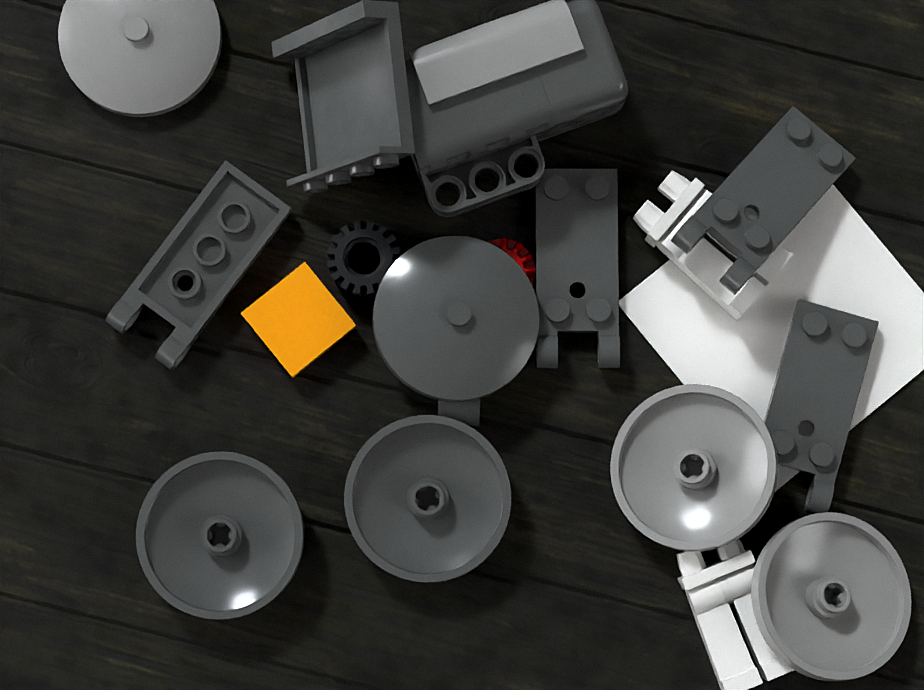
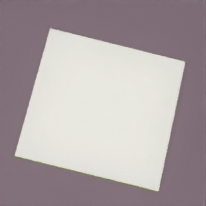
[619,185,924,491]

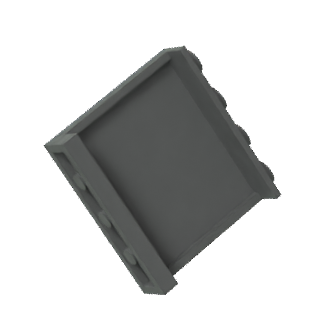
[271,0,415,193]

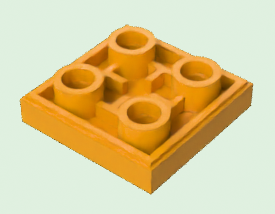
[241,262,357,378]

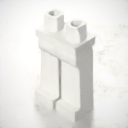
[633,171,793,320]
[676,539,794,690]

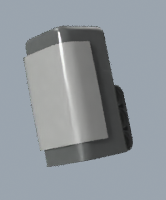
[405,0,629,218]

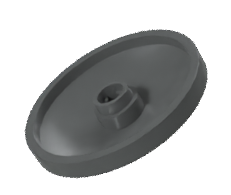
[372,236,539,402]
[344,415,511,582]
[136,451,305,620]

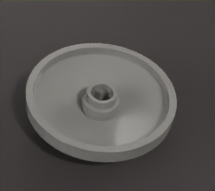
[58,0,222,117]
[610,384,778,552]
[751,512,912,681]

